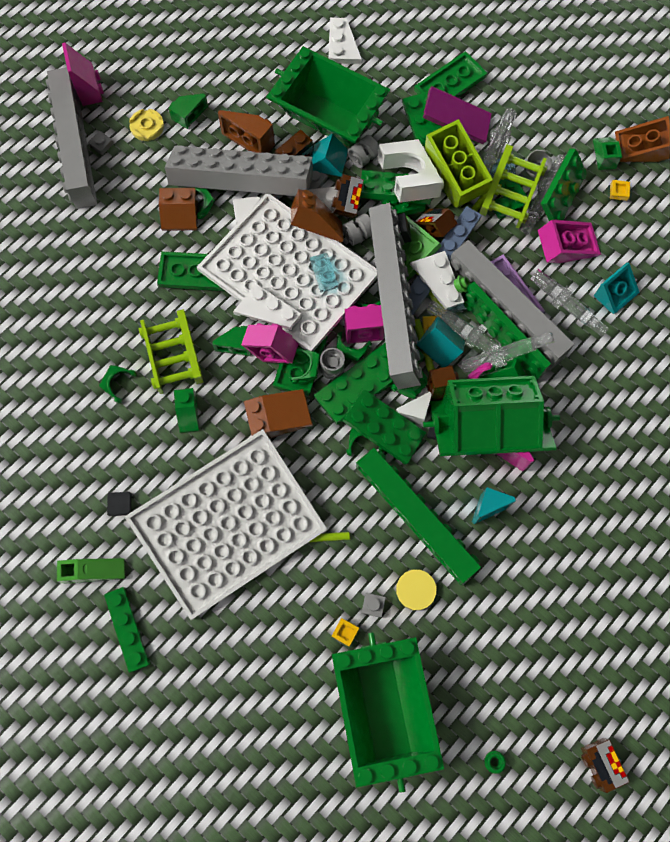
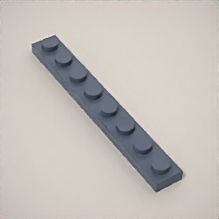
[408,206,482,315]

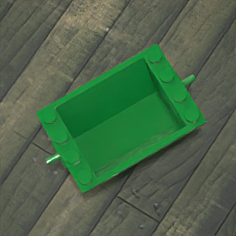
[266,46,391,147]
[423,376,560,456]
[331,632,444,793]

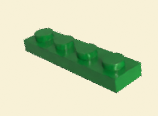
[104,587,150,673]

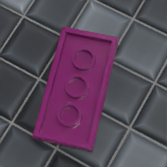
[423,86,492,144]

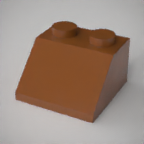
[159,188,198,231]

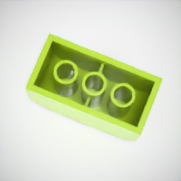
[425,119,493,208]

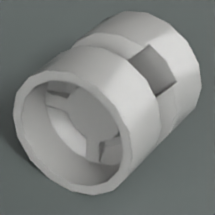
[348,135,379,168]
[342,213,372,246]
[320,348,345,380]

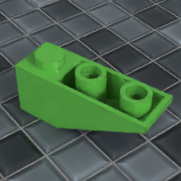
[57,558,125,584]

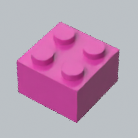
[344,304,384,344]
[241,323,298,364]

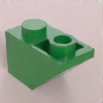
[593,137,622,170]

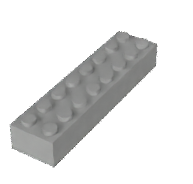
[46,67,97,209]
[165,145,313,196]
[449,240,574,371]

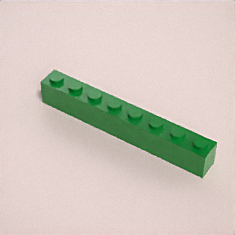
[356,448,481,586]

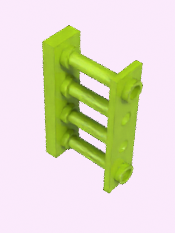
[479,144,548,229]
[139,309,204,394]

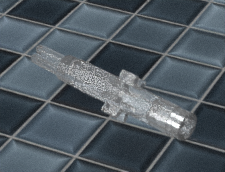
[483,108,517,173]
[521,154,565,235]
[530,269,609,337]
[426,300,509,363]
[461,332,555,373]

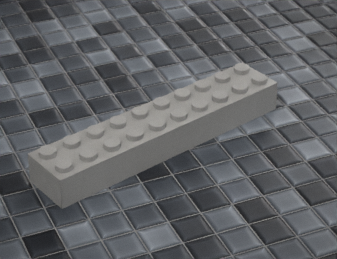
[369,203,423,390]

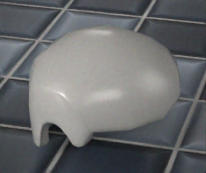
[526,150,553,179]

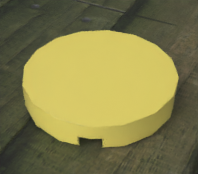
[129,109,164,141]
[396,570,436,611]

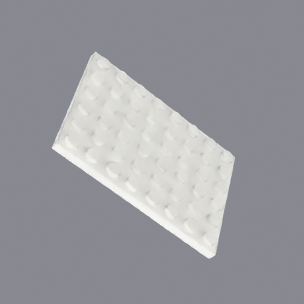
[197,194,377,352]
[124,429,327,620]

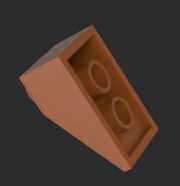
[218,110,275,153]
[615,116,670,162]
[291,189,344,242]
[244,389,313,439]

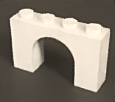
[377,139,444,203]

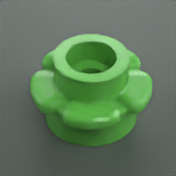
[454,275,470,293]

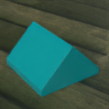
[311,133,348,177]
[593,263,640,314]
[416,317,465,368]
[472,487,516,524]

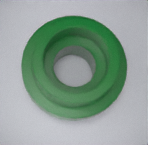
[484,751,506,774]

